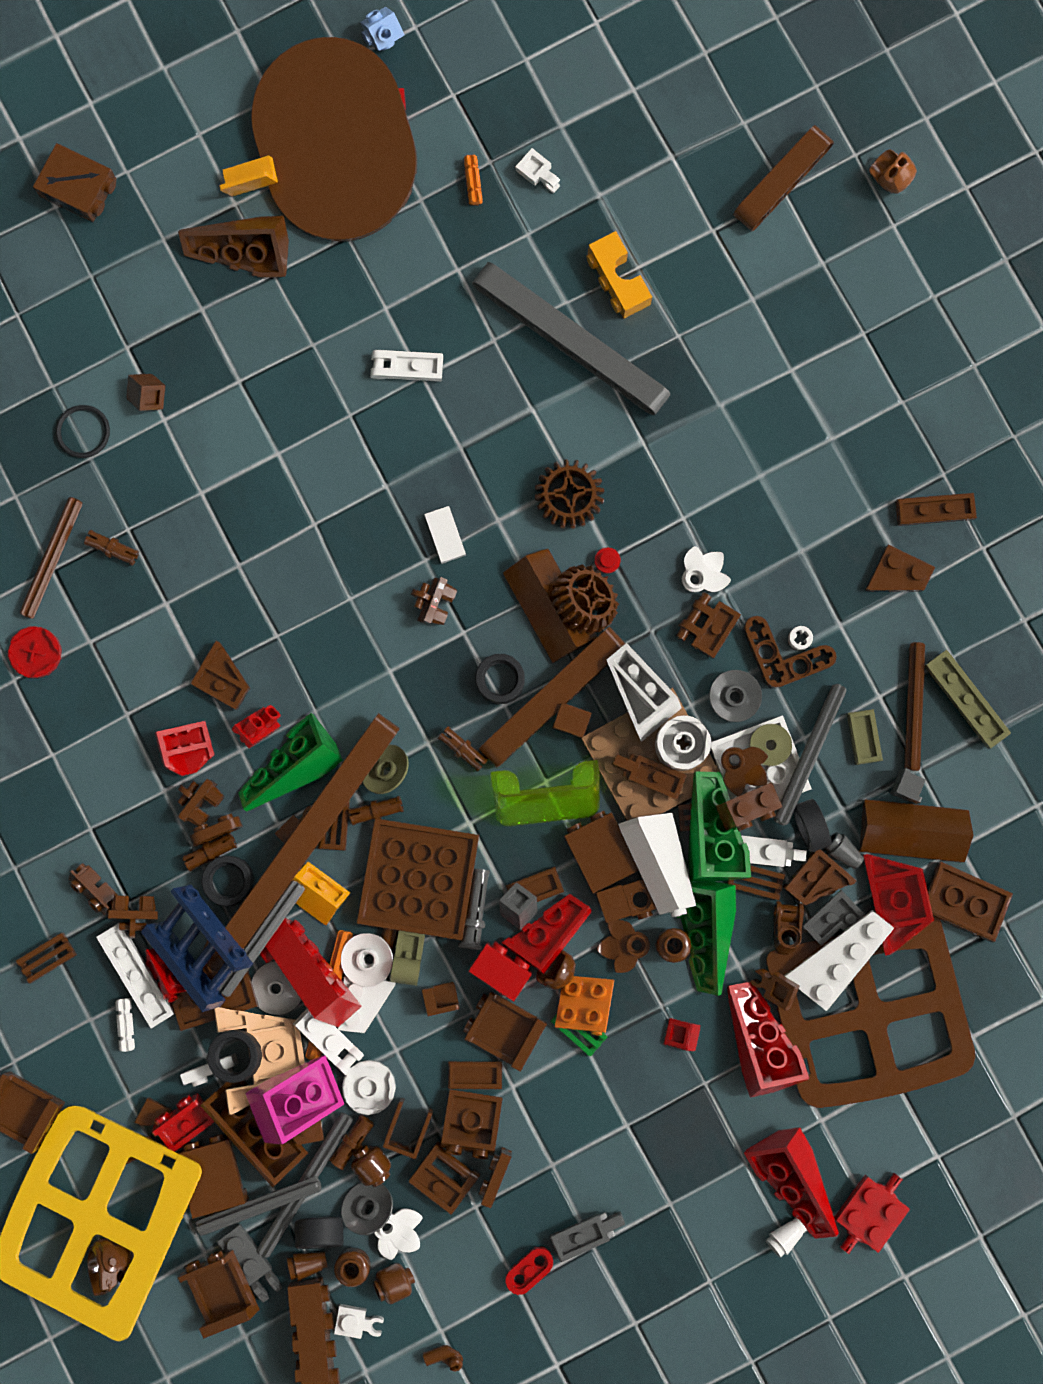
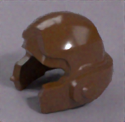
[88,1238,134,1296]

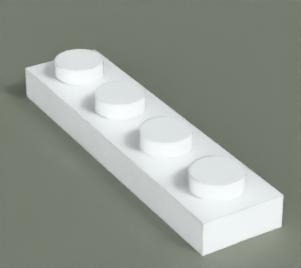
[96,923,175,1028]

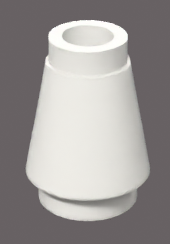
[766,1218,807,1258]

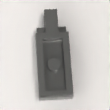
[550,1212,625,1262]

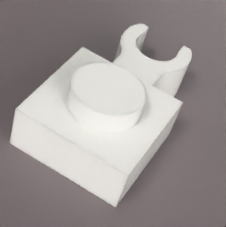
[334,1304,384,1339]

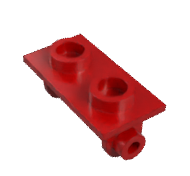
[145,948,186,1003]

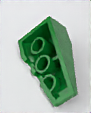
[238,713,343,812]
[688,771,751,882]
[676,882,736,996]

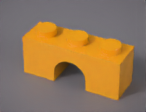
[586,231,652,319]

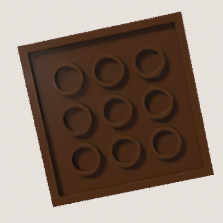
[357,819,479,940]

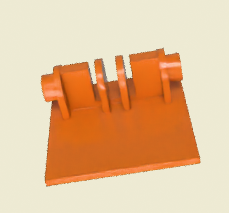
[555,976,614,1036]

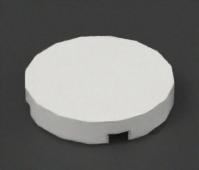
[342,1060,396,1115]

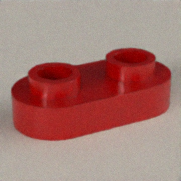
[506,1247,553,1295]

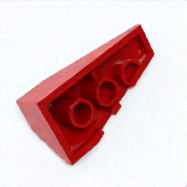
[727,982,809,1098]
[744,1127,839,1239]

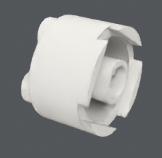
[655,716,711,771]

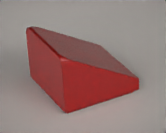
[664,1018,700,1051]

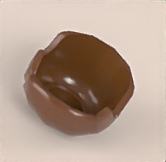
[536,950,576,990]

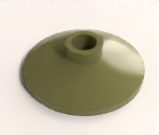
[363,745,409,794]

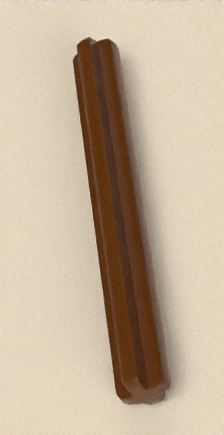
[20,497,82,619]
[904,642,925,771]

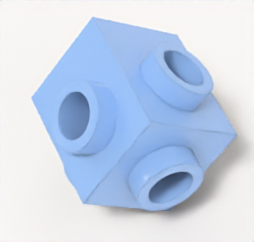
[360,7,404,51]

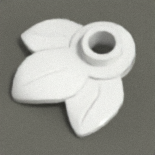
[682,546,731,593]
[374,1208,422,1260]

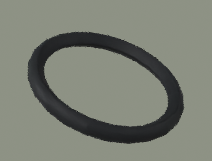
[56,405,110,458]

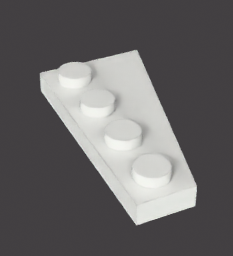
[784,910,894,1011]

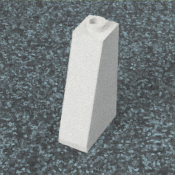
[619,813,696,917]

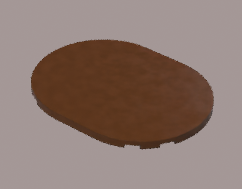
[252,37,417,241]

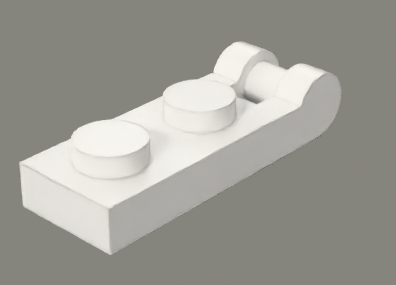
[370,350,443,381]
[293,1009,364,1075]

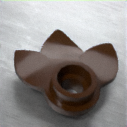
[721,747,768,796]
[597,920,650,973]

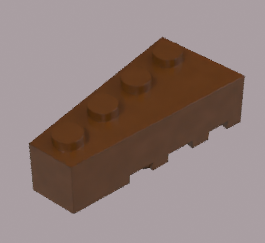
[288,1277,340,1384]

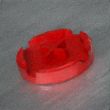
[8,626,62,678]

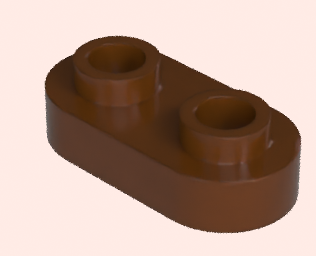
[190,814,243,847]

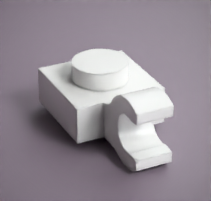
[516,148,560,194]

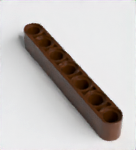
[479,627,626,768]

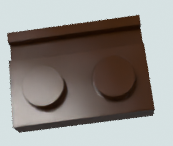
[478,1147,512,1209]

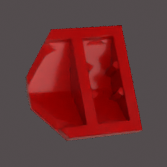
[155,721,214,776]

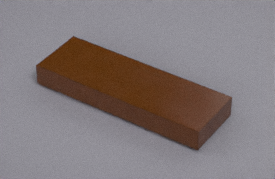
[895,493,977,526]

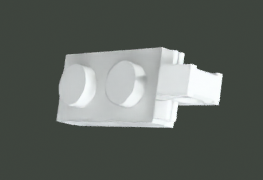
[742,836,806,867]

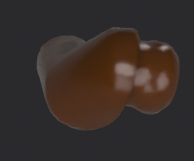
[423,1345,463,1372]

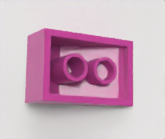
[245,1055,344,1144]

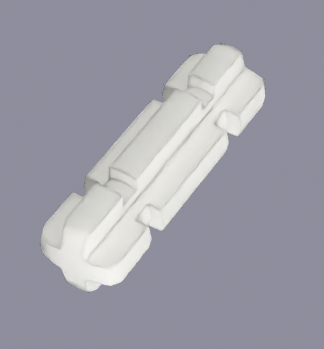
[115,998,135,1052]

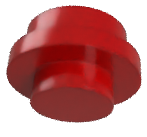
[595,547,621,574]

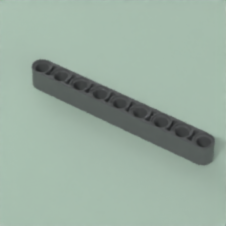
[472,262,670,416]

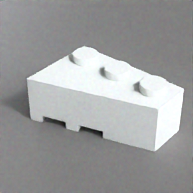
[607,643,681,742]

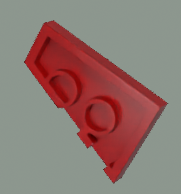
[502,894,592,974]

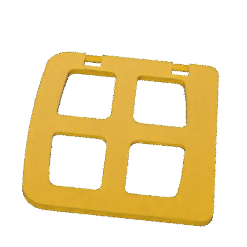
[0,1106,202,1341]

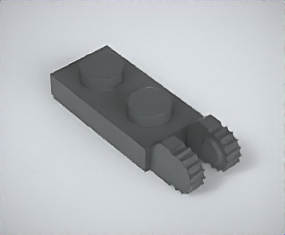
[217,1224,282,1302]

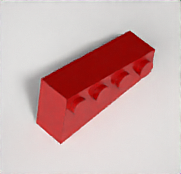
[265,918,362,1027]

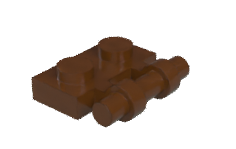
[676,592,741,659]

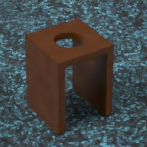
[383,1097,434,1159]

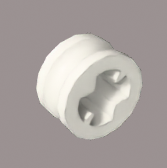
[788,626,813,651]

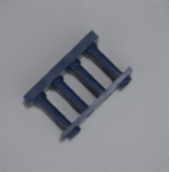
[141,885,253,1012]

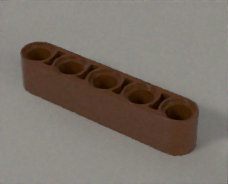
[733,125,834,232]

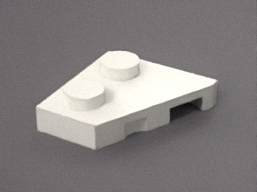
[338,976,396,1033]

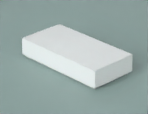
[425,506,466,564]

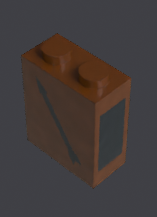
[33,143,116,222]

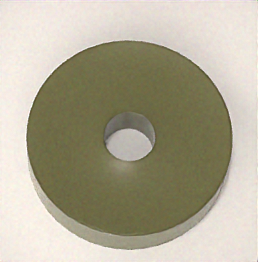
[749,724,792,767]

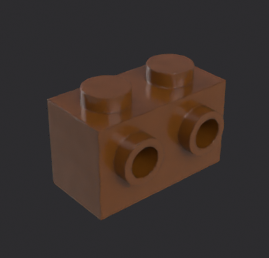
[715,782,782,832]

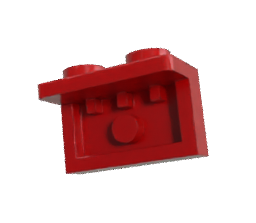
[152,1093,214,1152]

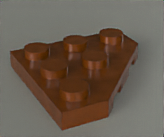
[173,940,259,1031]

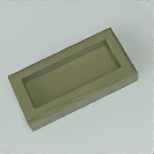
[846,709,883,765]

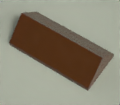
[503,548,597,663]
[859,799,974,862]
[200,1081,308,1188]

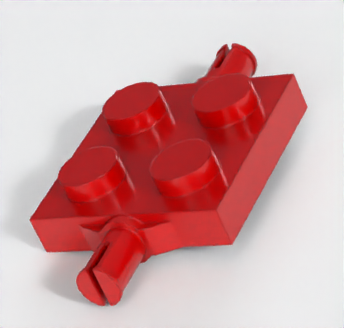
[834,1172,910,1254]

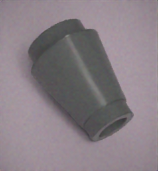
[825,832,864,869]

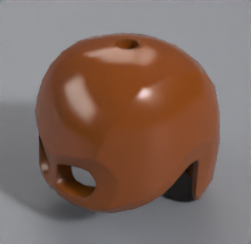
[869,149,917,194]

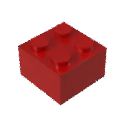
[469,941,532,1002]

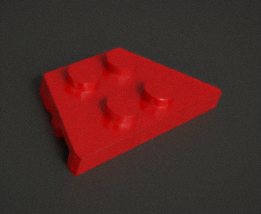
[863,854,934,956]

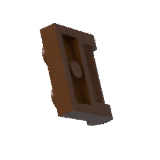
[408,1141,481,1215]

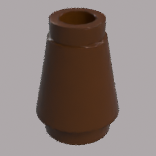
[287,1251,328,1281]

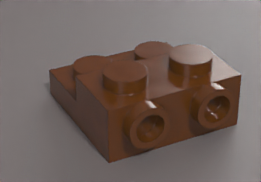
[441,1089,503,1160]

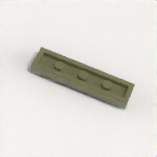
[924,650,1011,749]

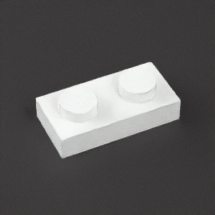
[180,1053,239,1087]

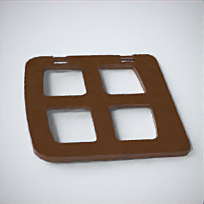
[766,917,975,1108]

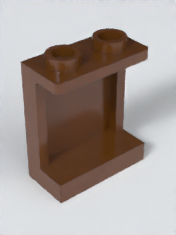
[564,811,639,893]
[463,991,547,1072]
[0,1071,65,1154]
[178,1134,249,1219]
[177,1250,260,1339]

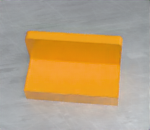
[219,155,278,197]
[292,862,350,925]

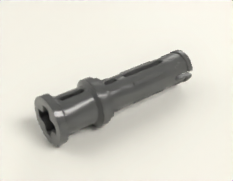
[458,868,490,951]

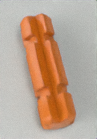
[464,155,483,205]

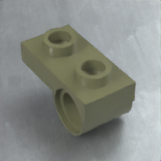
[390,930,425,986]

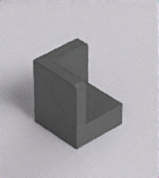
[890,768,926,804]
[499,882,537,930]

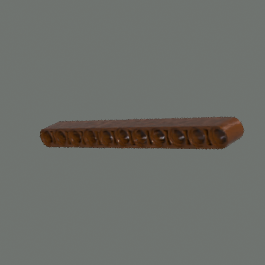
[214,713,400,962]

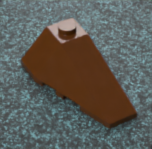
[178,216,289,277]

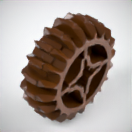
[535,459,604,529]
[550,564,619,635]

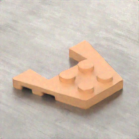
[214,1007,305,1115]

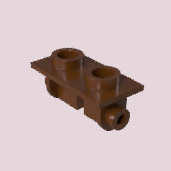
[68,863,118,916]

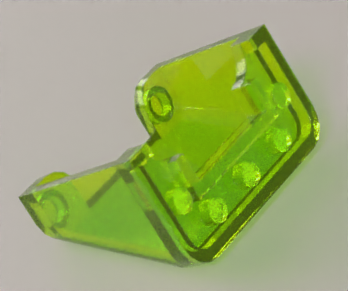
[491,760,600,826]

